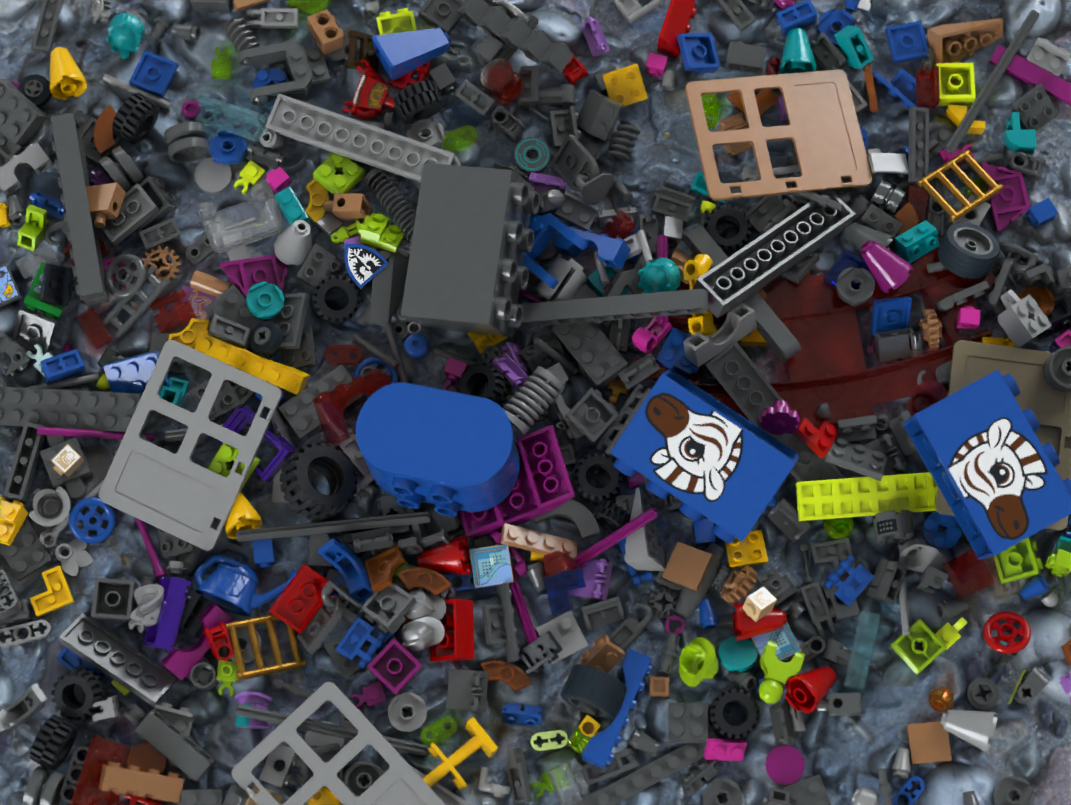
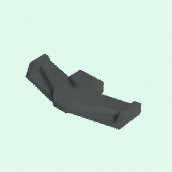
[371,529,451,556]

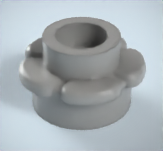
[167,561,186,574]

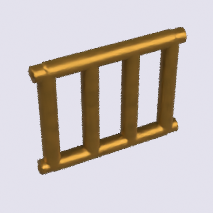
[917,149,1004,223]
[225,614,306,680]

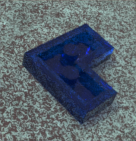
[543,567,586,614]

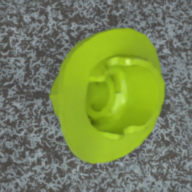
[678,637,719,687]

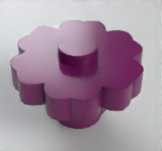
[760,400,800,435]

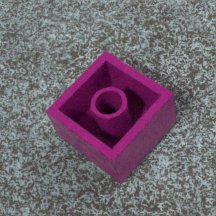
[367,639,424,696]

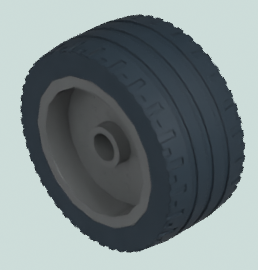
[938,223,1000,279]

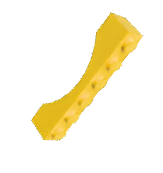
[194,330,310,395]

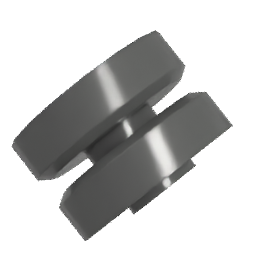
[164,122,210,163]
[98,146,144,192]
[1043,346,1071,392]
[23,766,66,805]

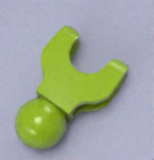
[758,640,805,704]

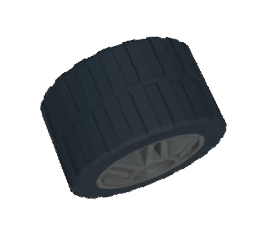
[560,664,627,720]

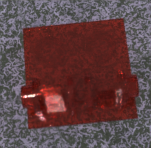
[943,549,995,599]

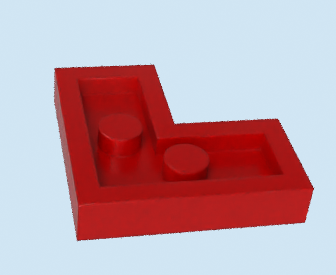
[794,417,839,459]

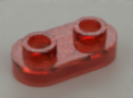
[324,344,363,365]

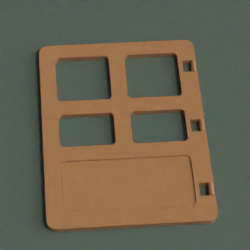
[685,69,872,200]

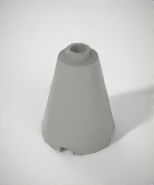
[274,220,312,266]
[940,710,998,752]

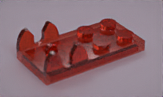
[70,735,131,805]

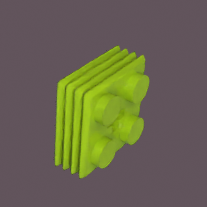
[313,152,365,195]
[207,442,260,491]
[891,619,946,674]

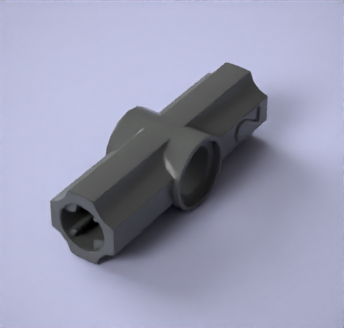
[926,180,946,238]

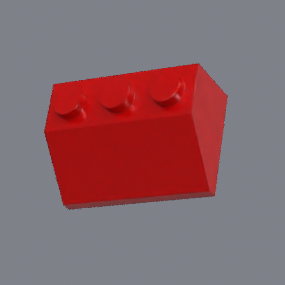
[657,0,697,58]
[430,598,474,662]

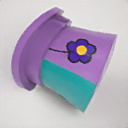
[234,691,272,729]

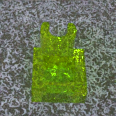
[211,47,232,79]
[530,766,567,798]

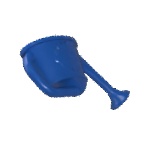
[194,554,297,617]

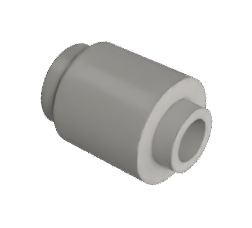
[260,129,285,149]

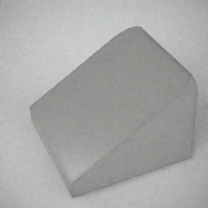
[316,212,344,238]

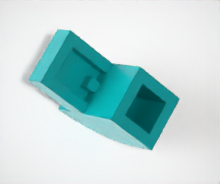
[1002,112,1037,154]
[159,376,189,407]

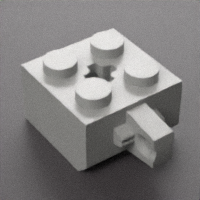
[998,289,1052,348]

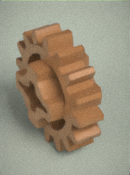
[141,246,182,285]
[919,309,942,351]
[720,565,758,604]

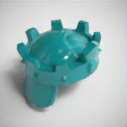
[105,13,145,60]
[637,258,681,294]

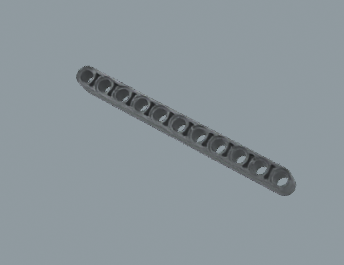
[514,289,708,328]

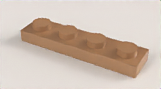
[501,523,578,562]

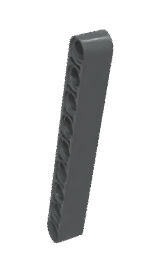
[682,224,801,361]

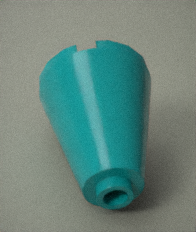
[779,27,817,74]

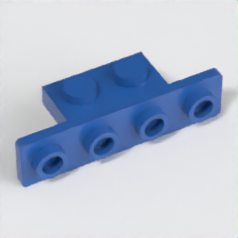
[872,68,933,121]

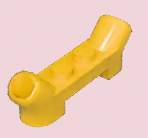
[683,254,718,336]

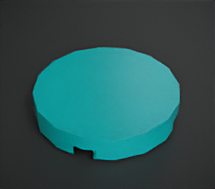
[246,282,284,319]
[718,636,758,672]

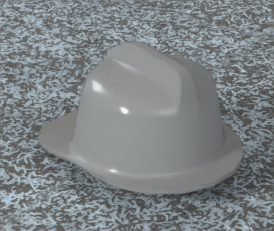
[898,540,941,572]
[405,590,447,620]
[401,616,445,652]

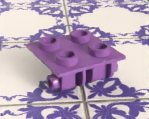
[568,559,613,601]

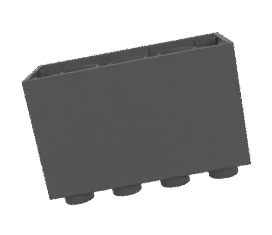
[401,163,540,337]

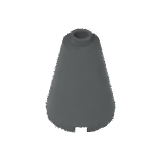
[844,223,896,256]

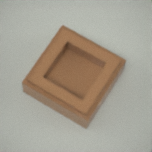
[649,676,669,697]

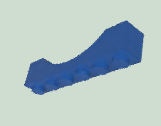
[582,649,653,769]

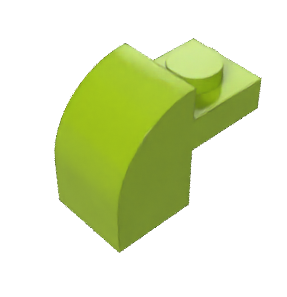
[17,204,49,252]

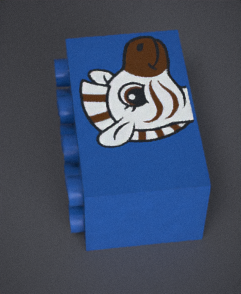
[610,369,800,544]
[902,369,1071,560]

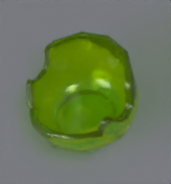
[823,517,854,539]

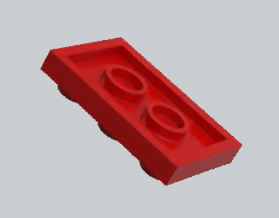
[269,563,334,634]

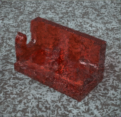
[916,66,940,109]

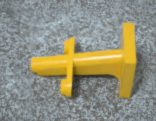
[423,717,498,790]

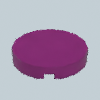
[765,745,805,785]

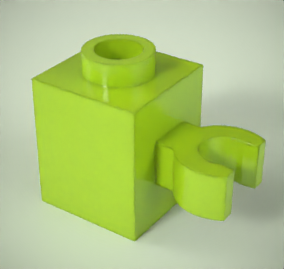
[216,660,239,697]

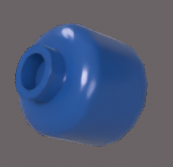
[404,333,429,360]

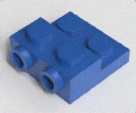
[677,33,720,73]
[655,327,699,379]

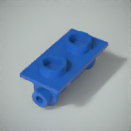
[30,190,66,220]
[501,703,542,726]

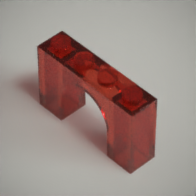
[312,369,391,445]

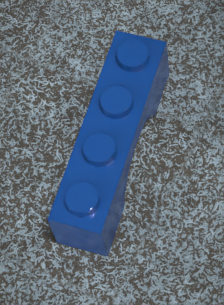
[553,226,631,269]

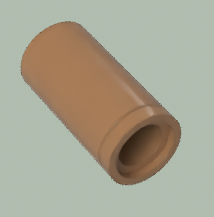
[190,270,233,298]

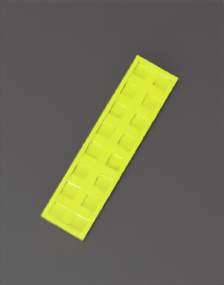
[795,472,937,521]

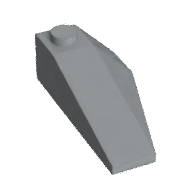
[625,487,666,571]

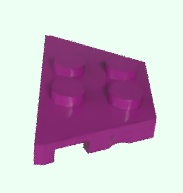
[980,162,1030,233]
[220,254,288,298]

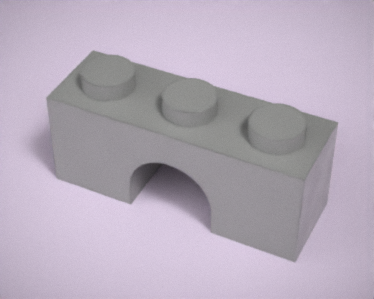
[0,142,53,197]

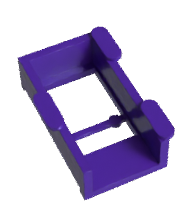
[216,407,296,482]
[143,576,191,651]

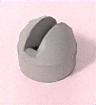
[364,0,379,15]
[1040,590,1058,607]

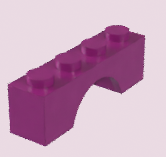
[160,602,233,680]

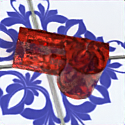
[906,186,928,224]

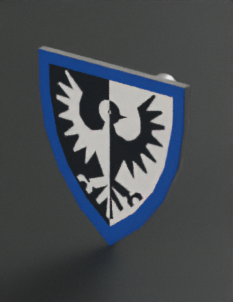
[344,244,389,289]

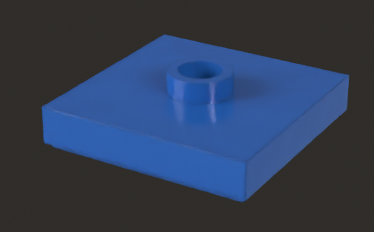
[885,21,928,64]
[129,50,179,98]
[870,297,912,336]

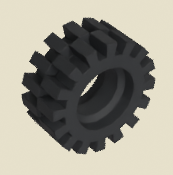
[593,500,631,532]

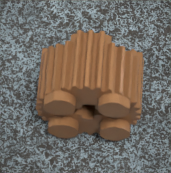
[717,112,753,155]

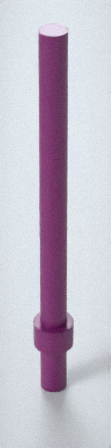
[37,427,155,441]
[135,518,166,582]

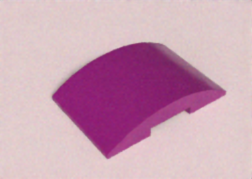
[459,425,575,538]

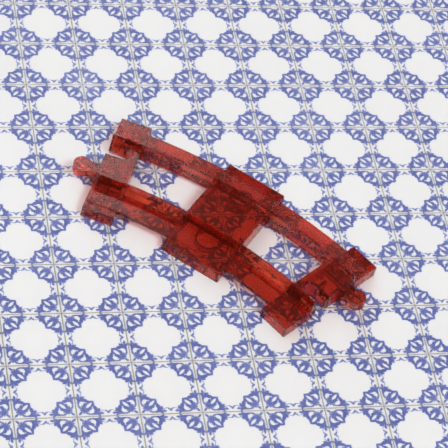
[632,239,995,428]

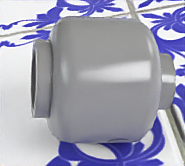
[850,786,882,805]

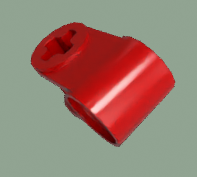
[562,50,588,86]
[204,622,233,661]

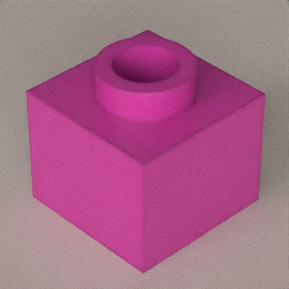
[645,52,667,77]
[266,167,291,194]
[957,306,980,330]
[444,357,468,382]

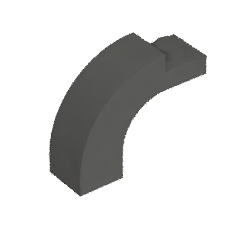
[533,500,600,540]
[0,683,47,737]

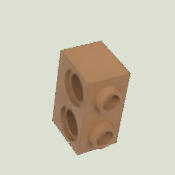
[307,9,345,55]

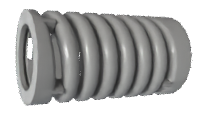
[502,366,565,436]

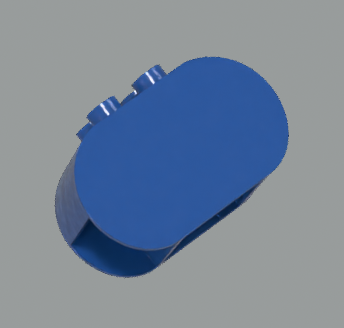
[356,382,520,516]

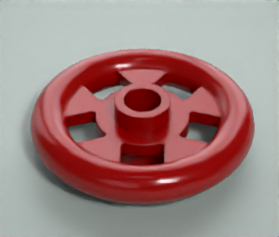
[983,611,1031,654]

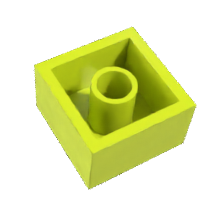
[933,63,976,106]

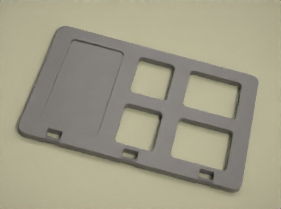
[98,340,282,551]
[231,682,446,805]

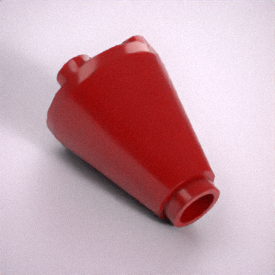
[418,535,472,575]

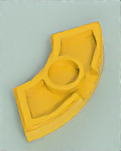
[305,179,329,226]
[168,318,211,348]

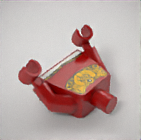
[342,60,395,120]

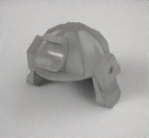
[29,486,71,526]
[128,584,164,633]

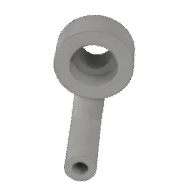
[478,767,511,798]

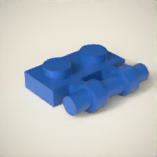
[824,555,875,607]
[335,617,386,669]

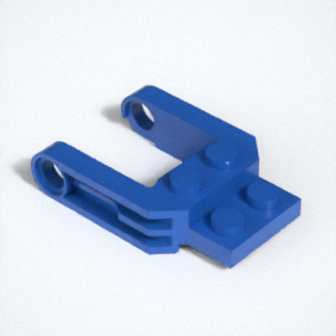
[523,213,589,289]

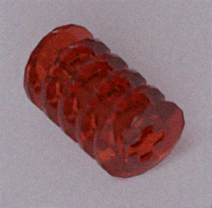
[599,210,635,239]

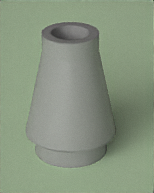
[891,748,911,779]

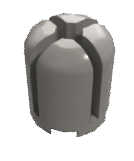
[537,254,590,301]

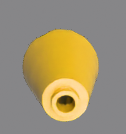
[50,47,87,100]
[224,491,262,539]

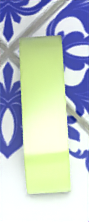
[531,730,568,751]

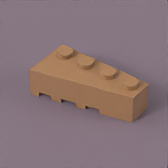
[98,761,184,803]

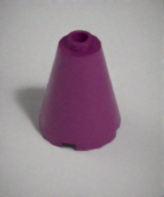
[861,241,913,293]

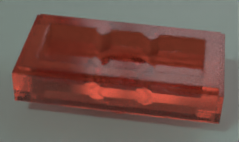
[76,307,113,350]

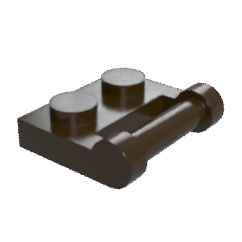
[346,30,379,73]

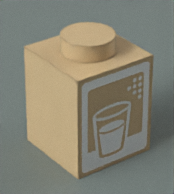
[51,444,85,477]
[742,586,777,622]

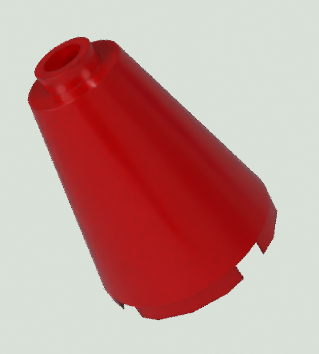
[732,601,787,641]
[784,666,836,714]

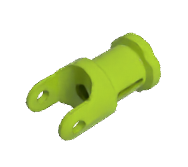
[331,219,361,244]

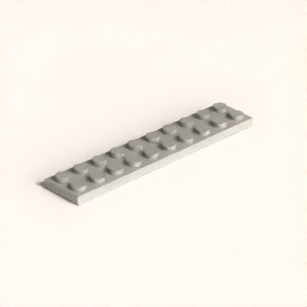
[265,93,455,183]

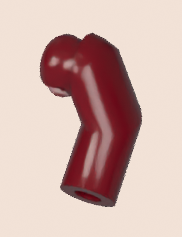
[766,57,781,75]

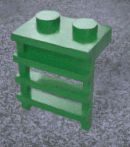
[23,262,77,320]

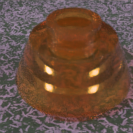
[928,687,954,713]

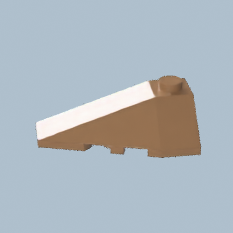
[928,18,1003,65]

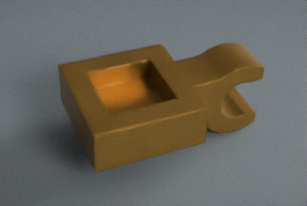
[608,378,628,407]

